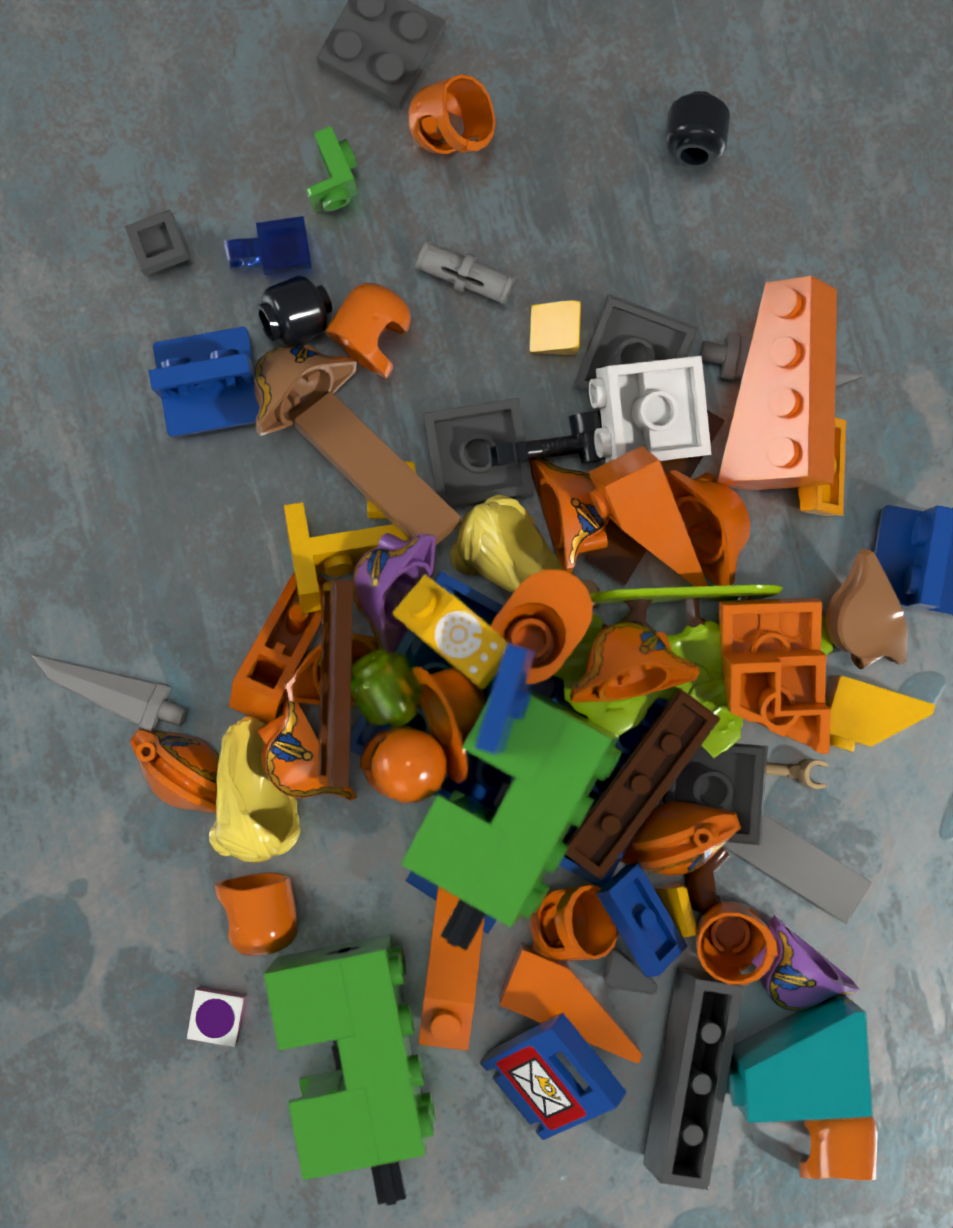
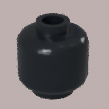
[665,91,730,168]
[257,275,332,346]

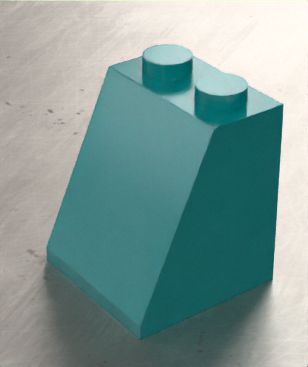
[725,996,873,1123]

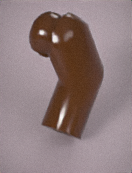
[684,847,731,915]

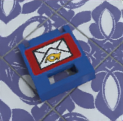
[480,1013,627,1140]

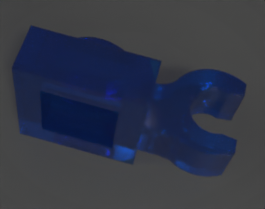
[224,216,312,275]

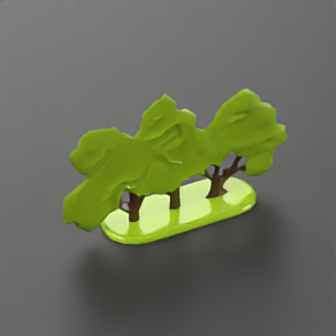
[553,585,833,758]

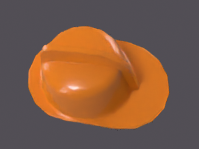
[490,569,593,684]
[410,666,486,783]

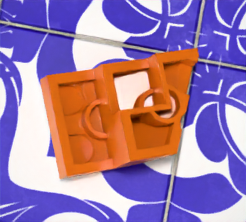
[719,598,831,754]

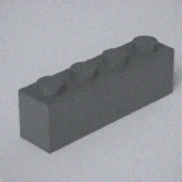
[643,968,744,1190]

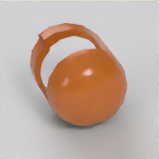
[408,74,496,155]
[325,283,411,379]
[359,726,446,803]
[214,873,299,956]
[530,884,619,961]
[695,901,778,985]
[799,1117,877,1180]

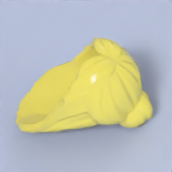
[450,494,575,593]
[209,716,301,863]

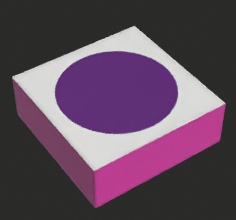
[187,987,246,1047]

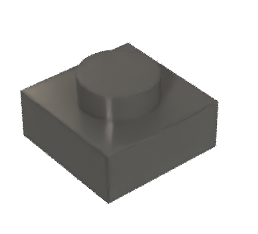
[125,210,190,276]

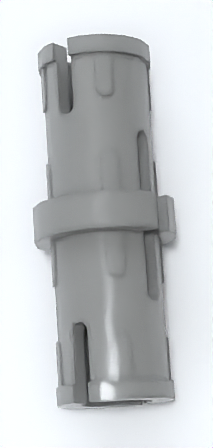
[415,240,516,305]

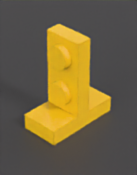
[284,502,410,613]

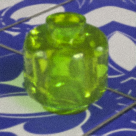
[351,649,423,727]

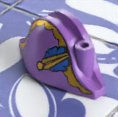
[352,533,436,658]
[752,915,860,1011]

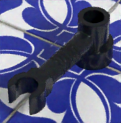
[487,410,605,467]

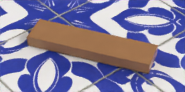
[294,391,461,546]

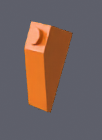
[589,446,708,587]
[229,572,329,724]
[418,886,485,1051]
[499,942,642,1064]

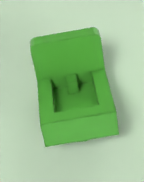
[306,126,358,211]

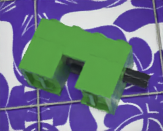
[400,685,622,950]
[264,934,436,1206]

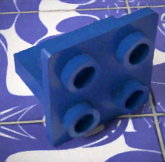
[148,327,260,437]
[874,505,953,616]

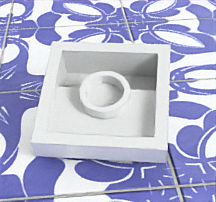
[589,356,712,463]

